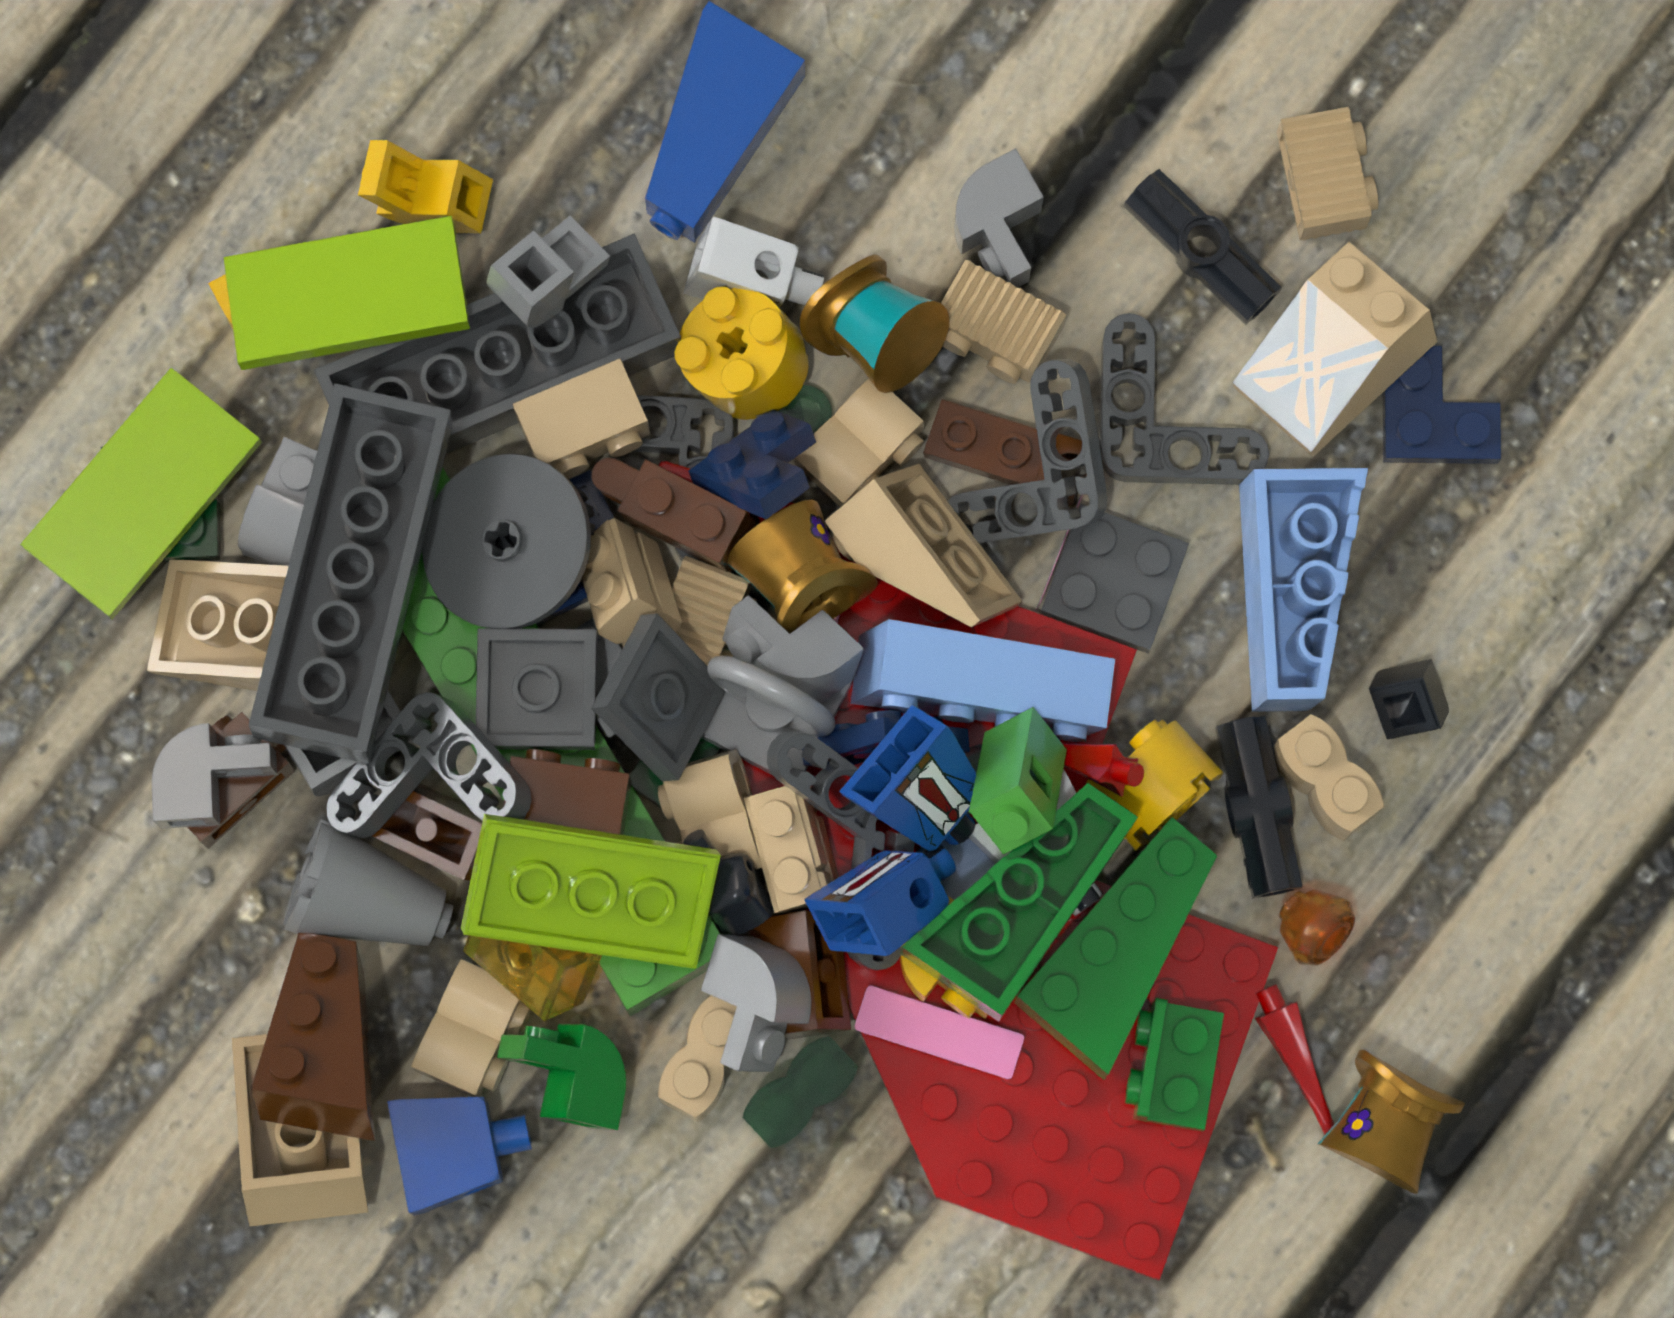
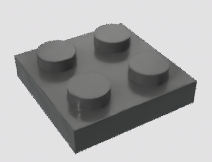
[1040,504,1189,654]
[591,613,725,781]
[476,628,597,750]

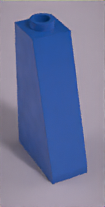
[645,1,805,243]

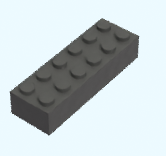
[314,233,681,454]
[249,383,452,764]

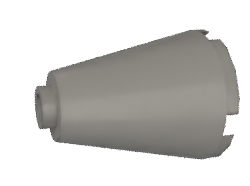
[283,819,453,946]

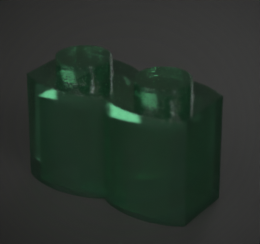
[742,1036,858,1153]

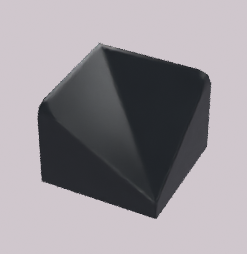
[1369,659,1449,740]

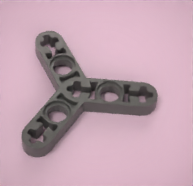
[767,731,982,970]

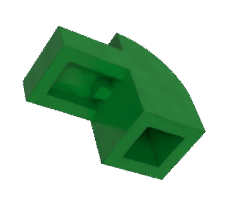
[497,1024,626,1130]

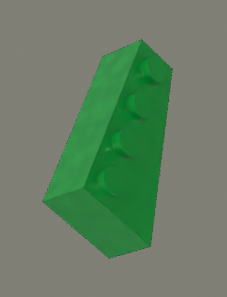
[900,783,1138,1022]
[1014,817,1217,1080]

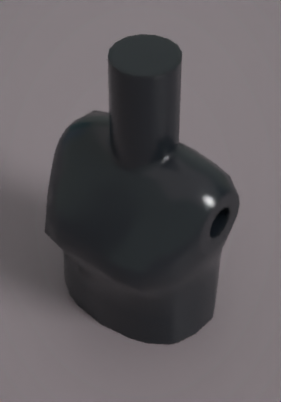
[683,829,774,935]

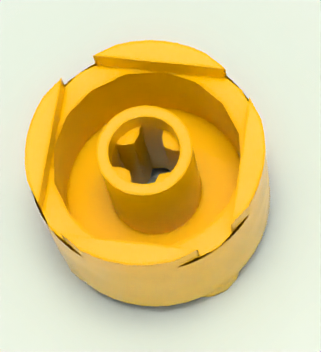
[674,286,809,420]
[1086,720,1224,852]

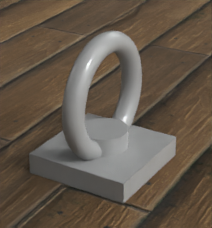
[701,655,852,775]

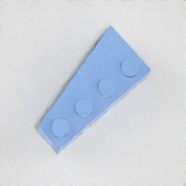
[1239,468,1368,712]
[850,619,1115,742]

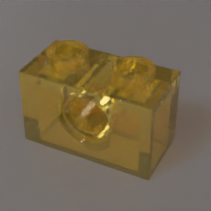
[463,935,602,1021]

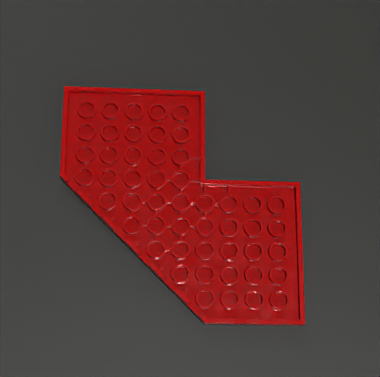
[741,538,1279,1281]

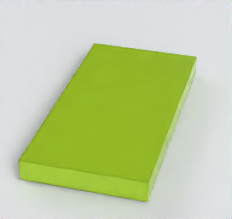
[223,216,470,370]
[20,368,262,620]
[461,814,721,969]

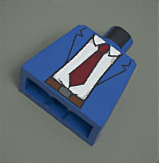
[839,705,976,851]
[804,845,956,956]

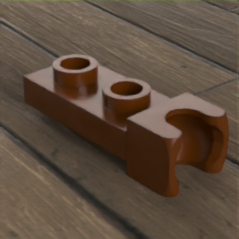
[923,399,1082,506]

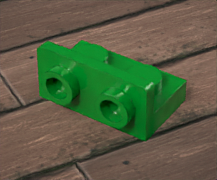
[1125,998,1224,1132]

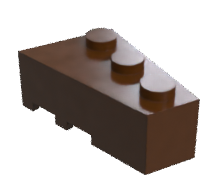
[251,933,375,1141]

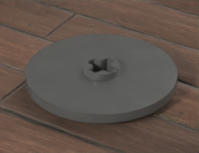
[422,454,591,629]

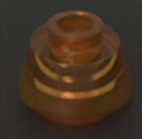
[1279,889,1355,965]

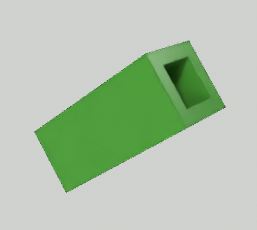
[969,707,1067,854]

